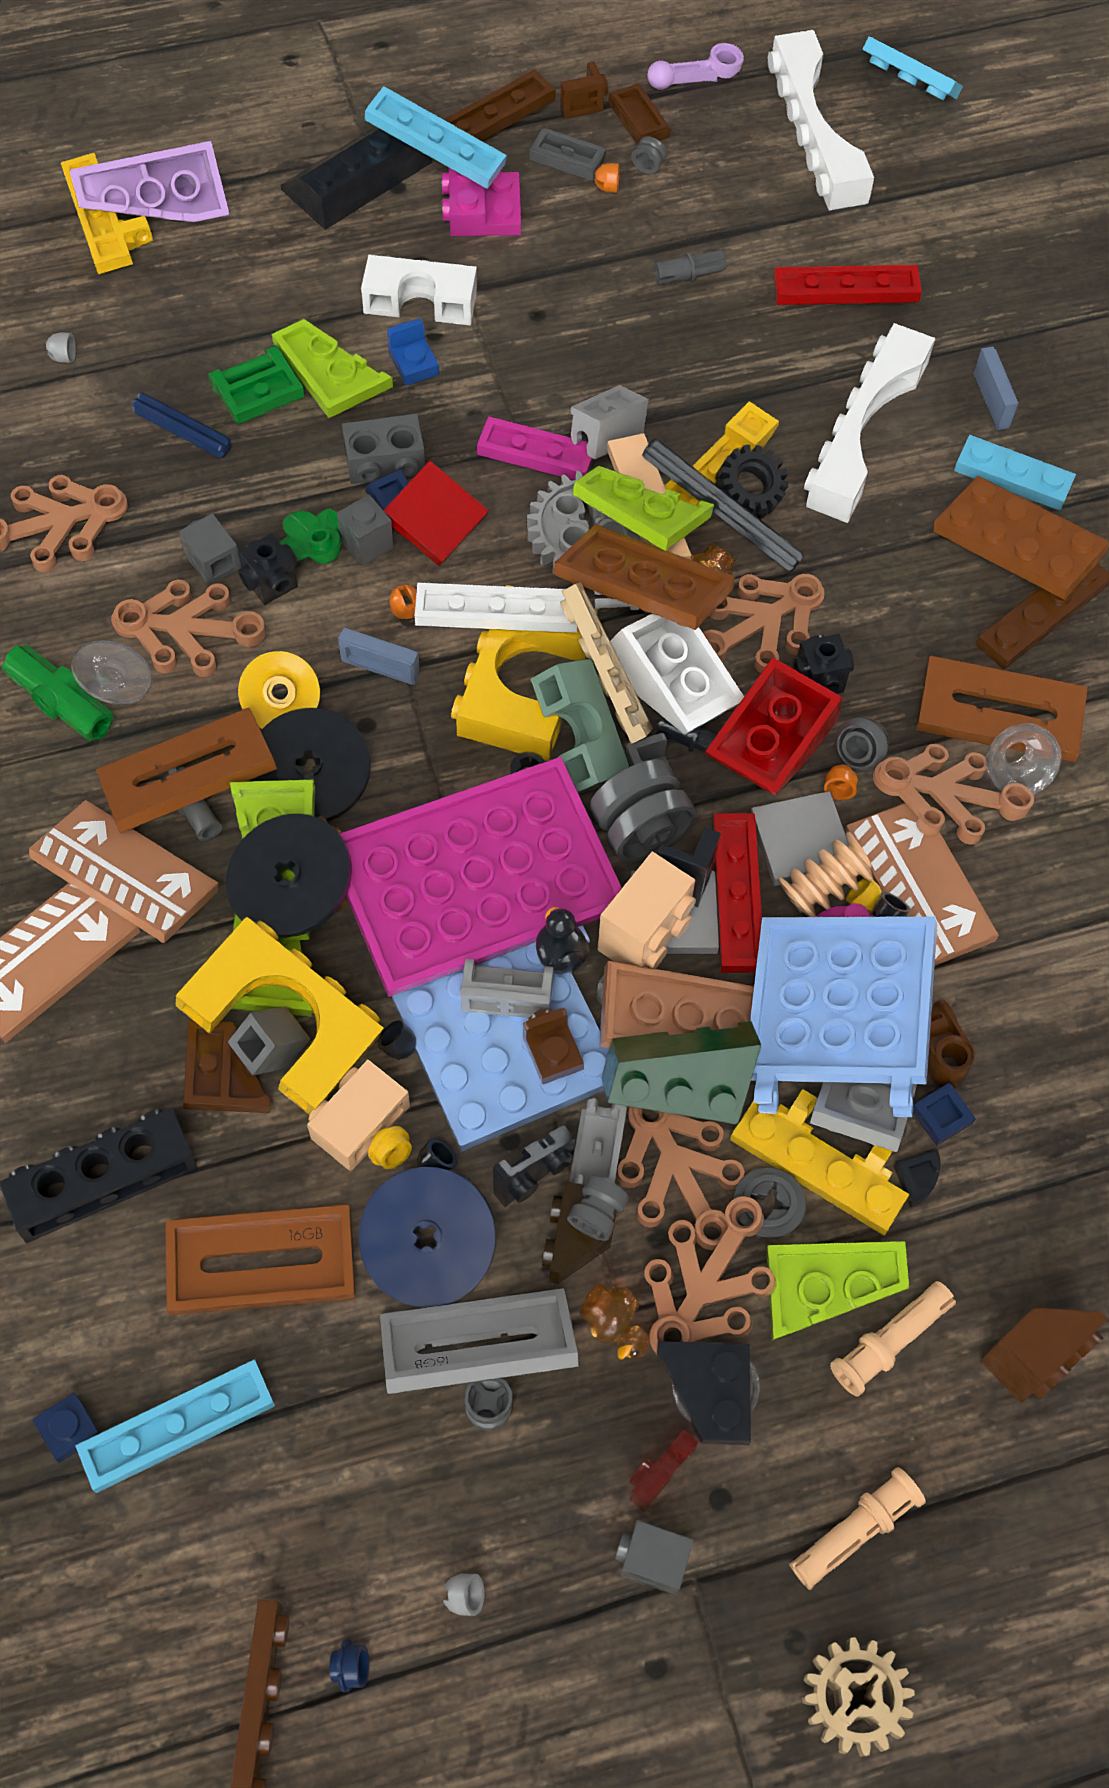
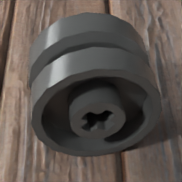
[590,759,698,862]

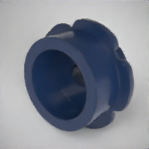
[329,1639,369,1692]

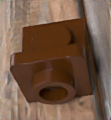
[560,62,608,119]
[523,1008,584,1085]

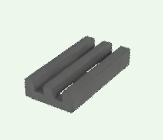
[529,127,606,181]

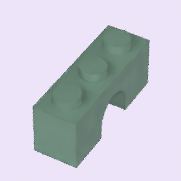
[531,659,629,794]

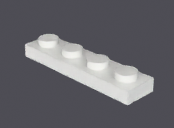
[415,583,577,633]

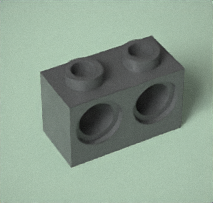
[342,413,425,484]

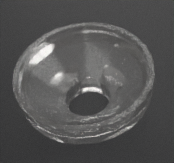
[986,723,1062,795]

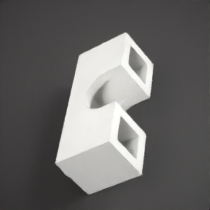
[361,255,477,325]

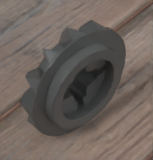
[733,1167,806,1240]

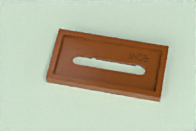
[916,656,1088,762]
[96,707,277,833]
[166,1205,355,1316]

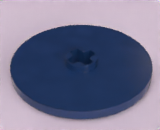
[359,1167,496,1307]

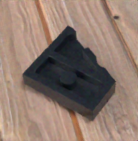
[657,1341,751,1445]

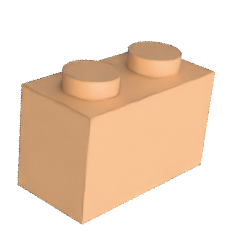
[307,1059,410,1172]

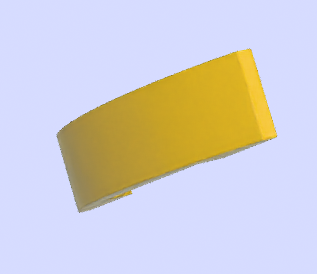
[665,401,779,506]

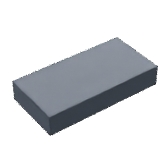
[974,346,1018,430]
[338,628,420,685]

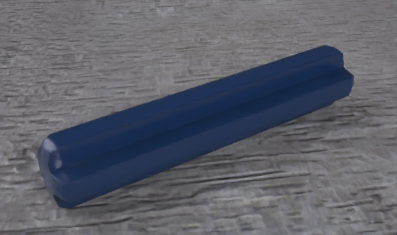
[132,393,232,458]

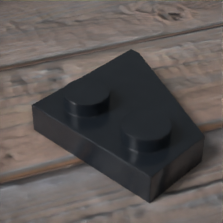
[493,1125,575,1207]

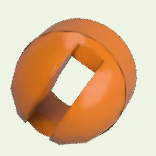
[595,163,620,193]
[389,584,417,619]
[824,764,858,801]

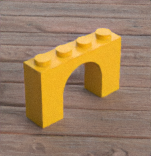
[451,585,598,761]
[176,917,384,1115]

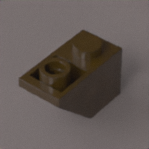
[542,1181,616,1284]

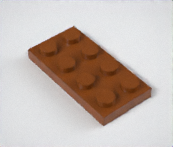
[933,476,1109,600]
[554,524,735,630]

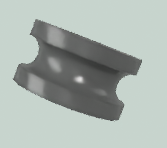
[631,137,667,174]

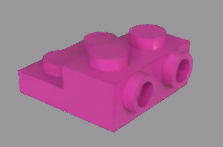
[442,168,521,236]

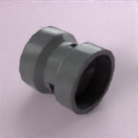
[567,1176,629,1241]
[465,1378,512,1431]

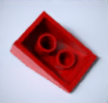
[705,657,842,796]

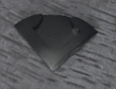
[894,1149,941,1208]

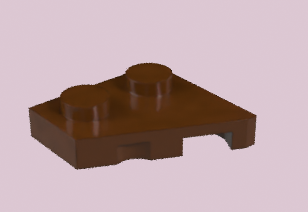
[183,1020,271,1113]

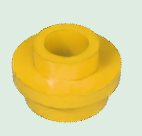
[368,1126,412,1169]

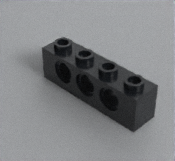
[0,1108,198,1244]

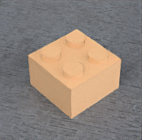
[598,851,696,969]

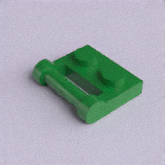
[208,345,304,425]

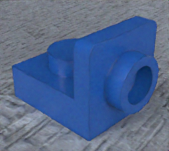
[387,319,439,386]

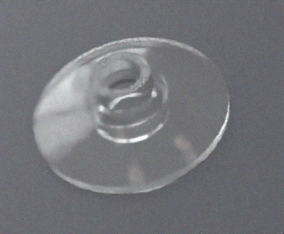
[71,640,153,705]

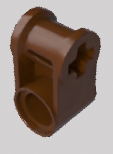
[927,999,975,1088]

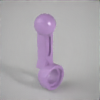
[647,43,744,90]

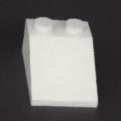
[610,613,744,735]

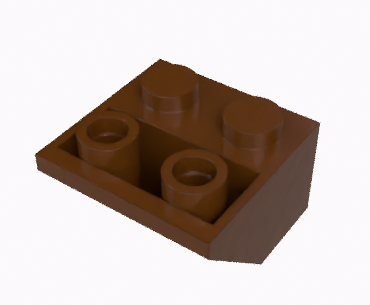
[980,1308,1108,1403]

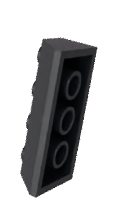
[281,126,433,230]

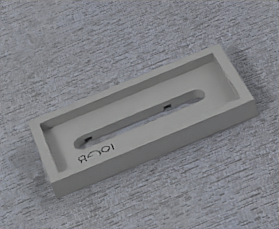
[380,1288,579,1394]

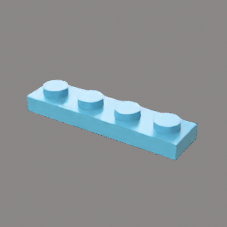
[365,86,507,189]
[75,1359,275,1493]

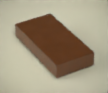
[608,83,671,144]

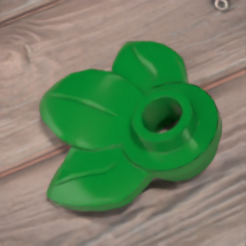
[279,508,342,564]

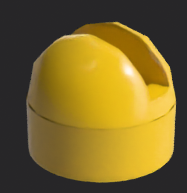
[846,878,882,914]

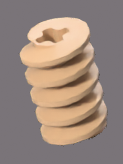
[778,832,873,917]

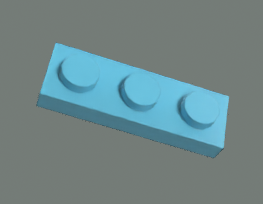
[863,36,963,101]
[954,435,1076,511]

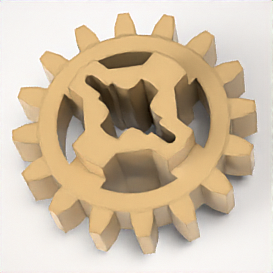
[802,1637,915,1757]

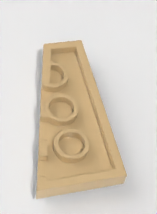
[560,582,653,744]

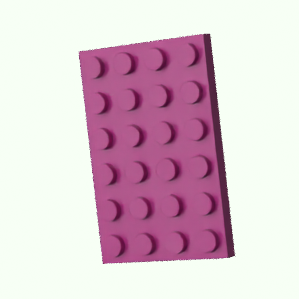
[340,757,622,997]

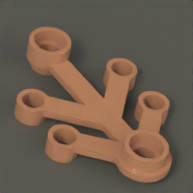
[0,475,128,572]
[702,574,825,673]
[111,580,266,677]
[873,744,1034,845]
[616,1106,745,1250]
[644,1196,776,1354]

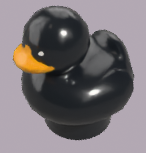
[536,907,589,974]

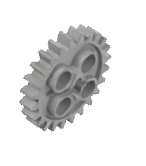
[527,471,641,574]

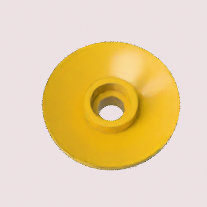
[238,651,320,729]

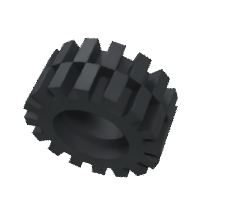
[714,445,789,519]

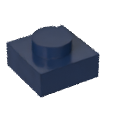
[365,469,408,510]
[913,1083,976,1146]
[32,1392,100,1463]

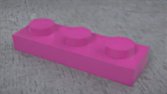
[477,416,594,480]

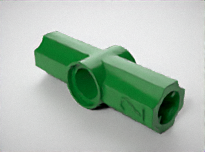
[1,644,114,742]

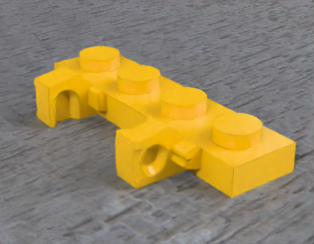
[60,153,153,274]
[730,1089,909,1236]

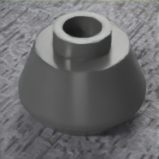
[835,717,889,772]

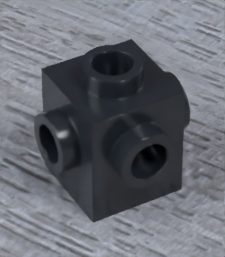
[238,533,298,605]
[793,634,854,694]

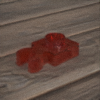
[629,1430,699,1512]

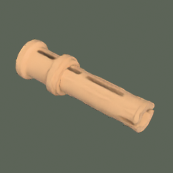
[830,1281,956,1397]
[789,1467,926,1590]

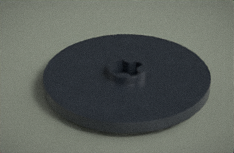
[249,708,371,822]
[226,814,352,938]

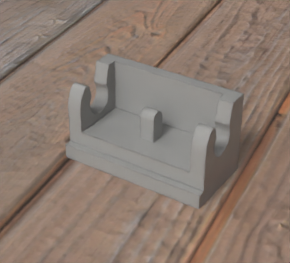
[570,385,649,459]
[460,958,554,1018]
[569,1098,627,1185]

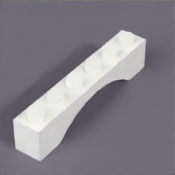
[768,30,874,210]
[804,323,935,523]

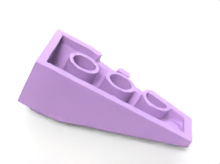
[69,141,229,222]

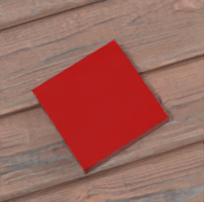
[383,461,489,567]

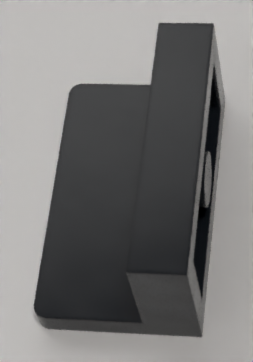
[657,827,721,907]

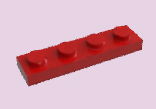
[773,265,922,305]
[712,813,762,973]

